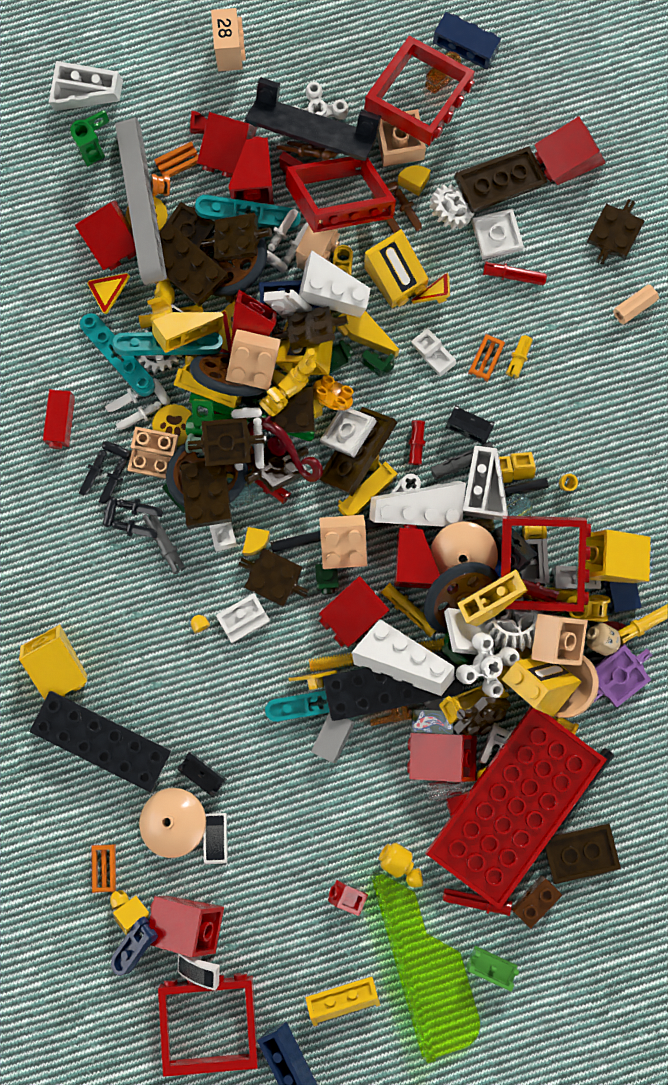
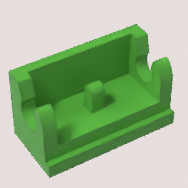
[466,945,519,992]

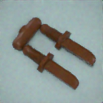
[276,141,340,160]
[371,181,422,234]

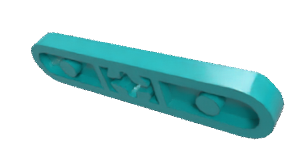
[195,195,301,231]
[80,313,155,397]
[113,332,223,356]
[265,691,330,722]

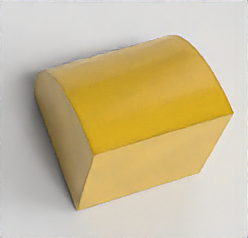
[397,165,431,196]
[242,527,271,556]
[113,896,149,935]

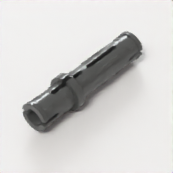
[430,442,494,480]
[142,514,186,574]

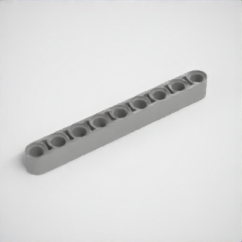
[115,117,167,285]

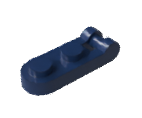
[111,917,158,976]

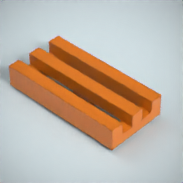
[154,141,198,178]
[468,334,505,382]
[91,844,116,893]

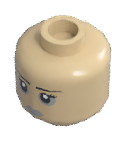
[586,623,621,656]

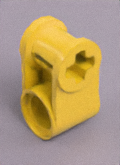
[565,594,610,622]

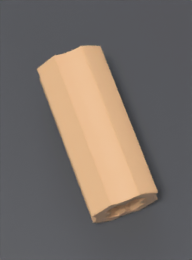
[613,284,659,325]

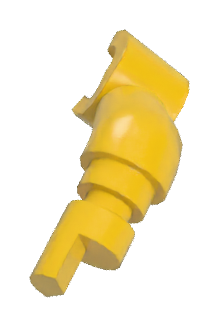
[147,279,175,323]
[259,348,316,416]

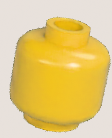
[379,843,414,878]

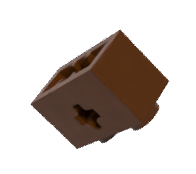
[511,875,563,929]

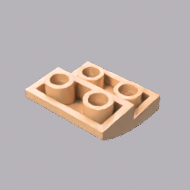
[127,426,178,479]

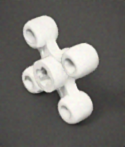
[293,82,348,120]
[456,632,520,698]

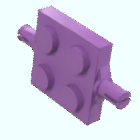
[593,644,653,707]

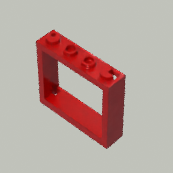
[364,35,475,146]
[285,156,396,233]
[501,516,591,612]
[158,973,259,1077]

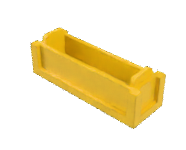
[174,364,242,408]
[338,461,398,516]
[439,677,509,724]
[305,976,381,1026]

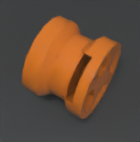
[150,174,170,196]

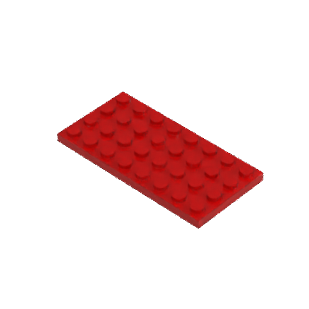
[425,706,607,910]

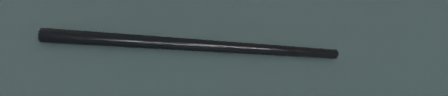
[270,477,549,553]

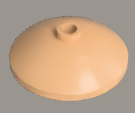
[431,521,498,586]
[555,655,599,718]
[139,788,206,858]

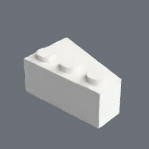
[49,61,123,111]
[299,251,371,318]
[463,446,508,521]

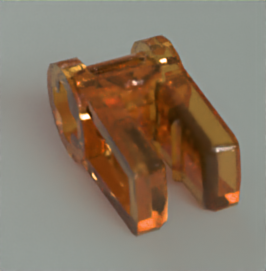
[425,52,461,94]
[370,706,412,726]

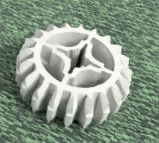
[485,597,542,652]

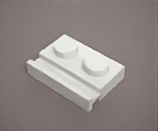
[264,290,312,319]
[216,593,271,643]

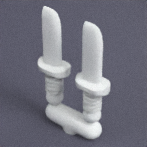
[267,209,309,272]
[105,378,170,430]
[231,407,266,470]

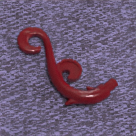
[247,415,323,482]

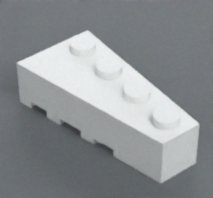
[369,481,466,527]
[352,619,455,696]

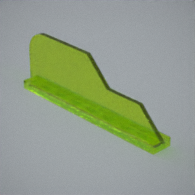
[370,872,480,1064]

